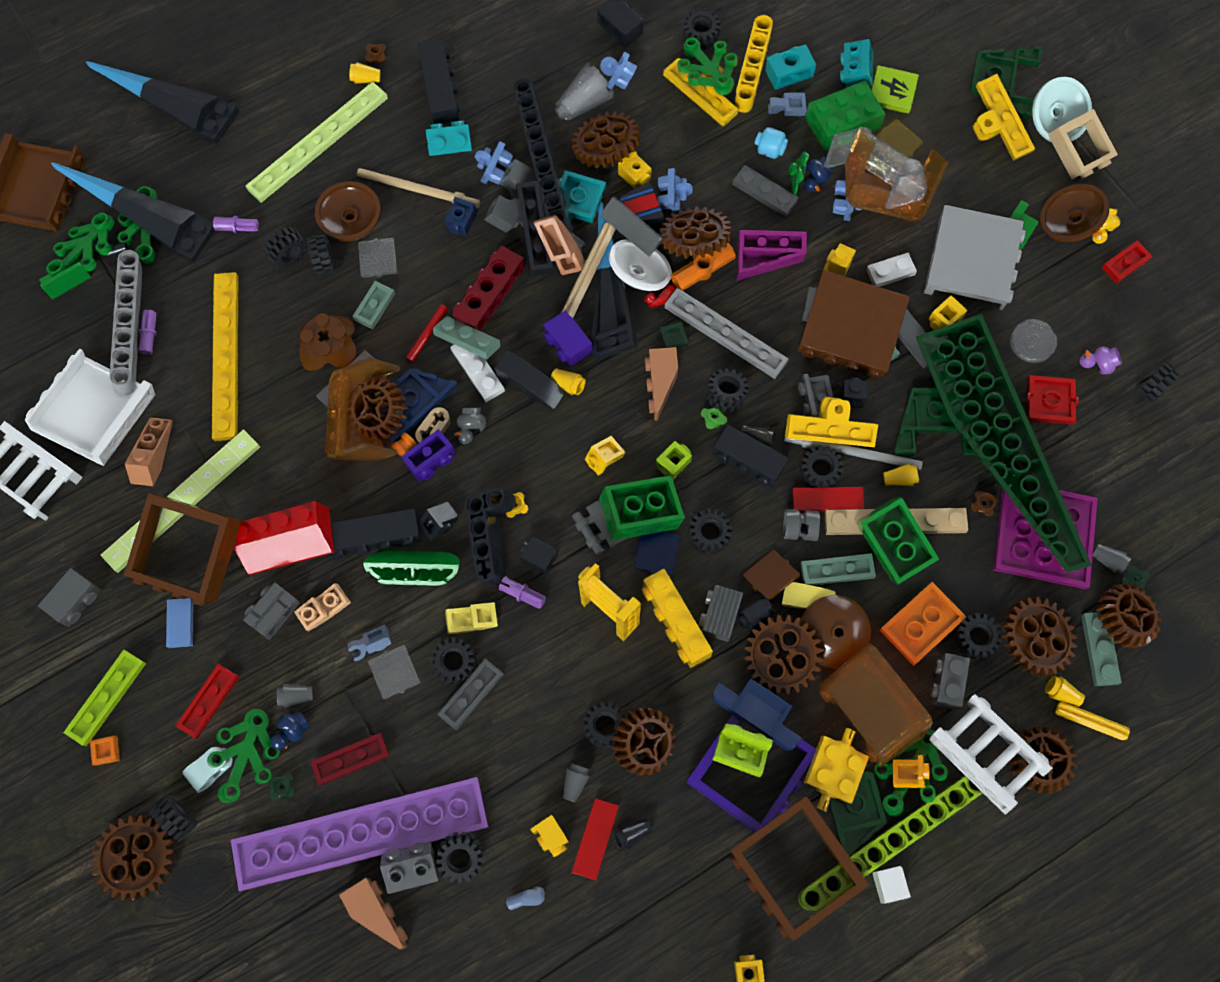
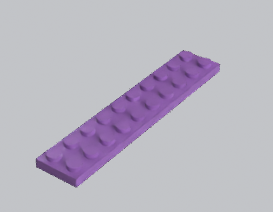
[231,777,489,891]

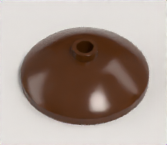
[315,181,381,242]
[1040,184,1110,242]
[800,595,871,668]

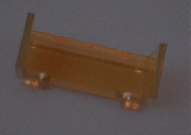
[845,130,949,221]
[325,357,400,461]

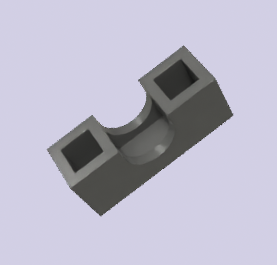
[484,159,536,233]

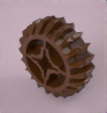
[347,377,408,440]
[1096,583,1162,649]
[611,707,677,776]
[1008,725,1078,794]

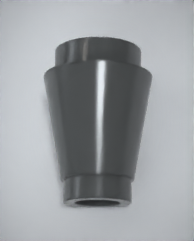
[1093,544,1132,575]
[277,684,313,708]
[562,763,590,802]

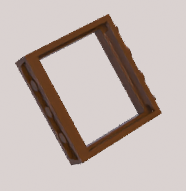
[124,493,241,606]
[729,796,869,941]

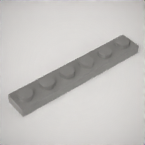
[664,288,788,379]

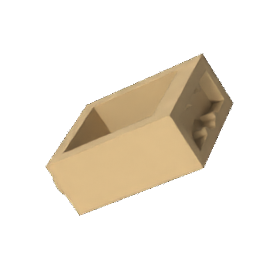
[1048,109,1118,180]

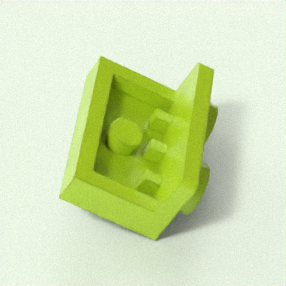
[712,724,773,777]

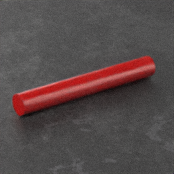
[405,304,448,363]

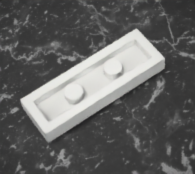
[450,345,505,403]

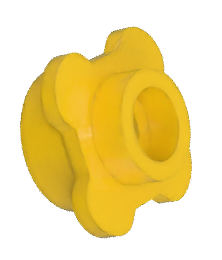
[506,492,528,518]

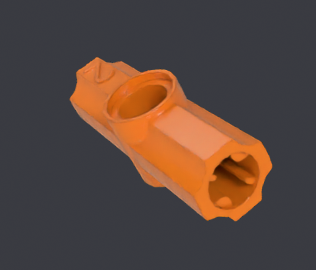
[671,243,736,291]

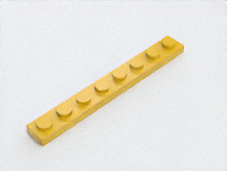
[212,272,238,441]

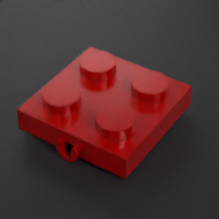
[1026,375,1079,425]

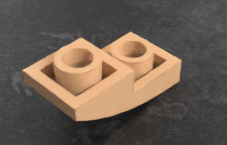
[294,583,351,631]

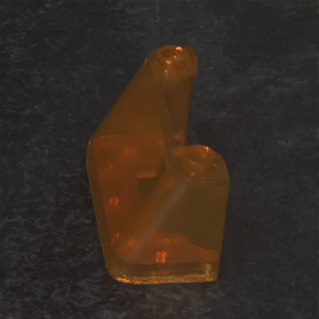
[819,644,933,767]

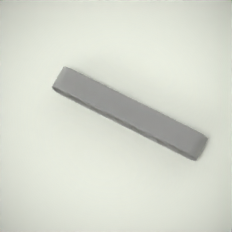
[110,250,142,395]

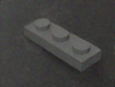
[732,165,799,217]

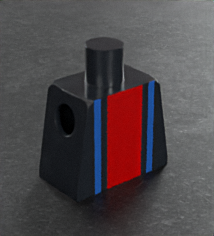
[619,182,664,230]

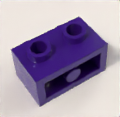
[543,310,593,367]
[401,429,456,482]

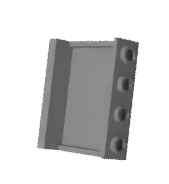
[923,205,1026,310]

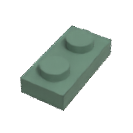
[352,281,395,329]

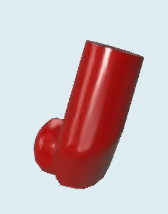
[644,284,676,308]

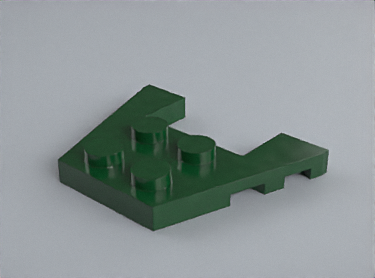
[970,46,1043,120]
[893,388,977,456]

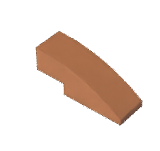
[534,215,585,275]

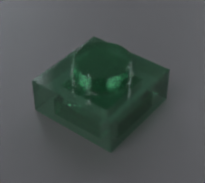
[660,322,688,348]

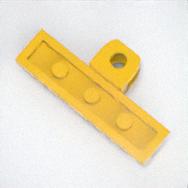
[664,58,738,126]
[973,74,1035,161]
[785,397,878,447]

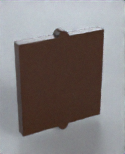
[743,549,800,601]

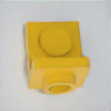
[585,436,626,475]

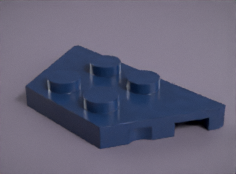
[380,368,458,443]

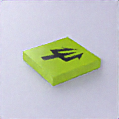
[872,66,919,114]

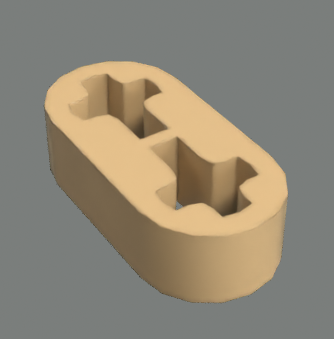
[415,407,450,444]

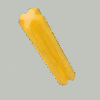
[1055,702,1130,740]

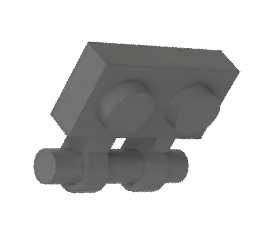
[572,500,627,555]

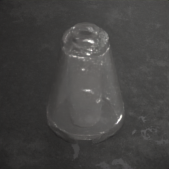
[555,62,614,121]

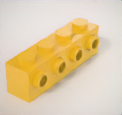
[641,569,713,668]

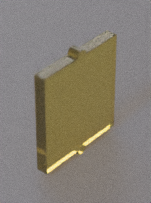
[872,119,923,165]

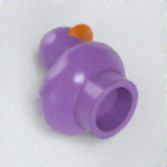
[1080,347,1122,374]

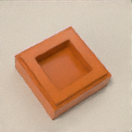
[90,735,120,766]

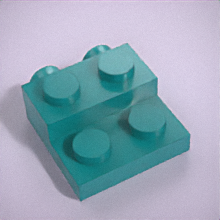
[560,171,606,223]

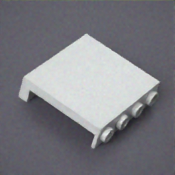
[25,349,155,466]

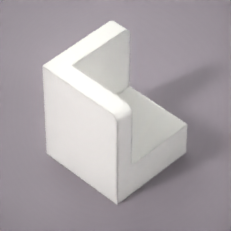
[873,866,910,903]

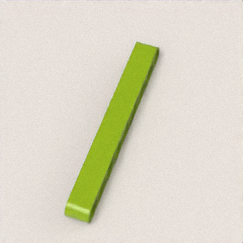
[798,775,983,911]

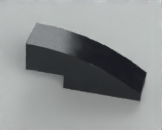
[495,350,566,411]

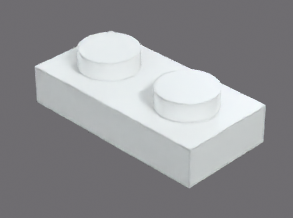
[866,253,917,287]

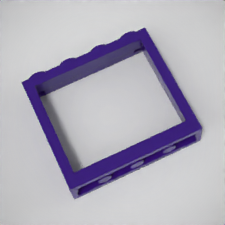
[686,714,816,834]

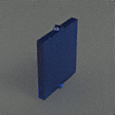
[634,532,680,576]

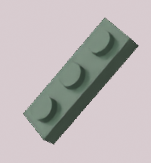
[433,316,500,360]
[800,553,876,586]
[1081,612,1122,687]

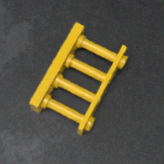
[578,563,641,642]

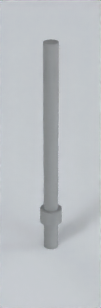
[784,437,923,470]

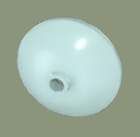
[1032,77,1092,142]

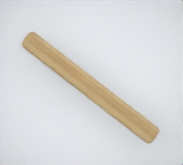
[561,222,616,318]

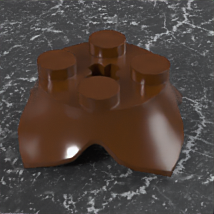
[298,313,357,371]

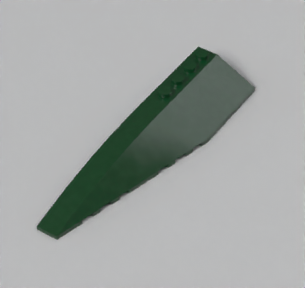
[916,314,1092,574]

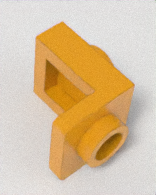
[893,755,930,788]

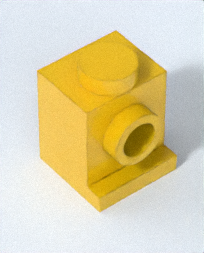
[618,151,652,189]
[823,243,856,276]
[929,296,967,330]
[531,815,569,858]
[734,954,765,982]

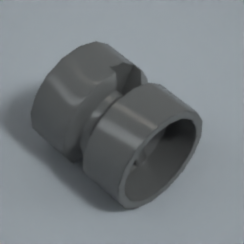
[783,509,820,541]

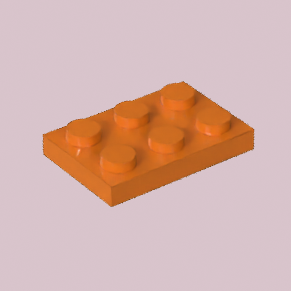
[880,582,966,666]

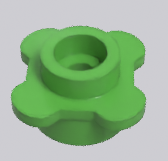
[701,404,727,429]

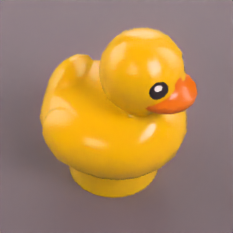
[1092,208,1121,244]

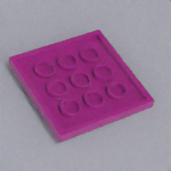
[993,488,1098,589]

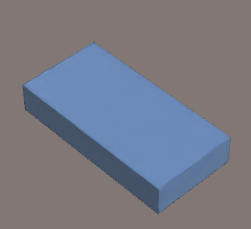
[166,598,193,648]

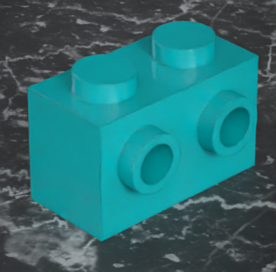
[840,39,873,88]

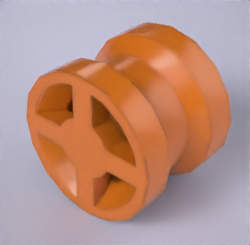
[391,432,418,456]

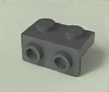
[798,374,834,418]

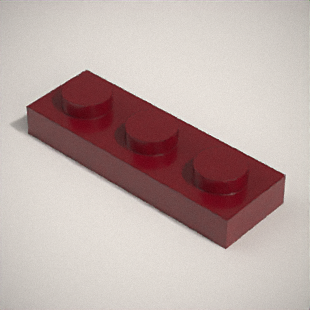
[311,733,390,786]

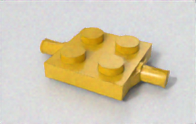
[804,728,869,812]

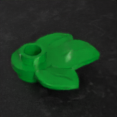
[788,152,809,195]

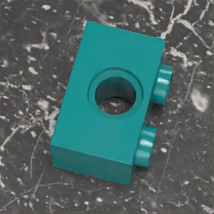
[765,44,816,90]

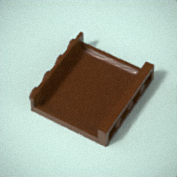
[0,133,86,232]
[797,270,910,378]

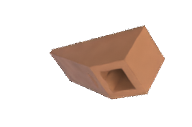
[645,347,678,421]
[125,418,173,486]
[339,878,408,949]

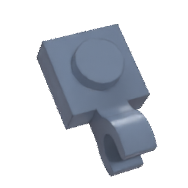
[768,93,807,116]
[347,624,391,661]

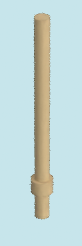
[357,168,480,209]

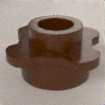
[365,44,386,64]
[971,491,998,517]

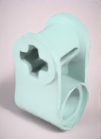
[182,747,234,793]

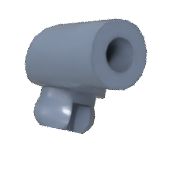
[506,886,545,910]

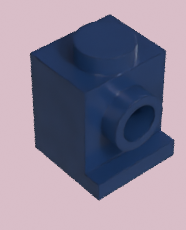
[445,197,477,236]

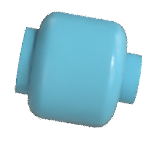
[755,127,788,159]

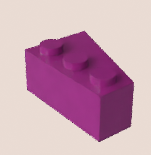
[737,230,807,281]

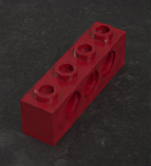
[453,245,525,331]

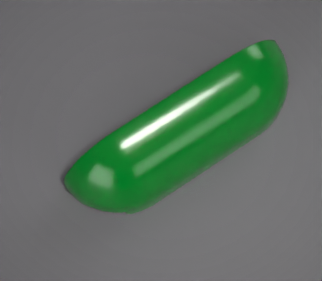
[363,550,460,586]

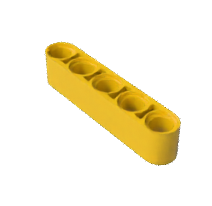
[735,15,773,113]

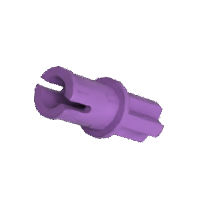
[213,216,259,233]
[138,310,157,355]
[499,576,546,609]

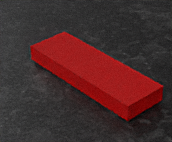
[792,487,864,512]
[175,663,240,739]
[572,798,619,881]

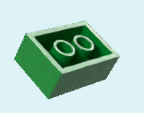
[805,80,885,151]
[599,476,685,541]
[856,497,939,584]

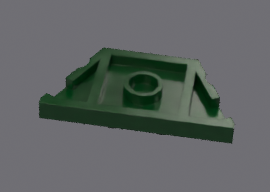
[829,771,887,856]

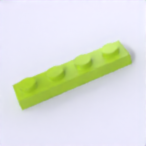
[63,650,146,747]

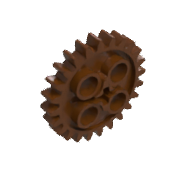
[571,111,641,168]
[660,206,732,259]
[1001,597,1077,677]
[745,615,824,694]
[90,815,177,900]

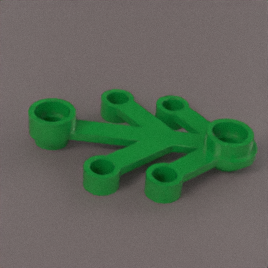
[677,37,737,95]
[117,186,157,263]
[46,213,114,277]
[207,709,280,804]
[874,729,948,817]

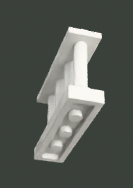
[0,421,83,521]
[929,694,1052,815]

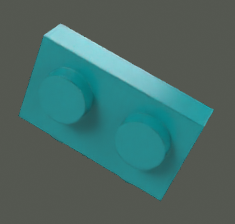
[426,121,472,156]

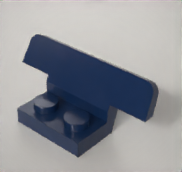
[712,679,802,751]

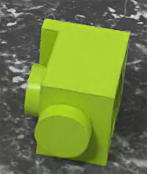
[655,441,692,481]

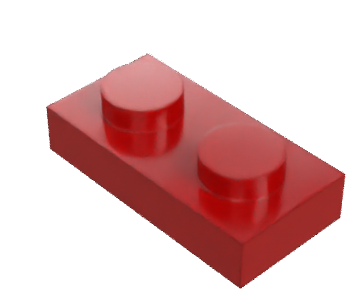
[1102,240,1152,284]

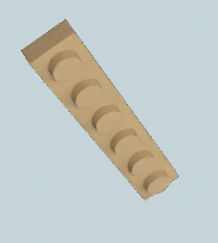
[824,508,968,535]

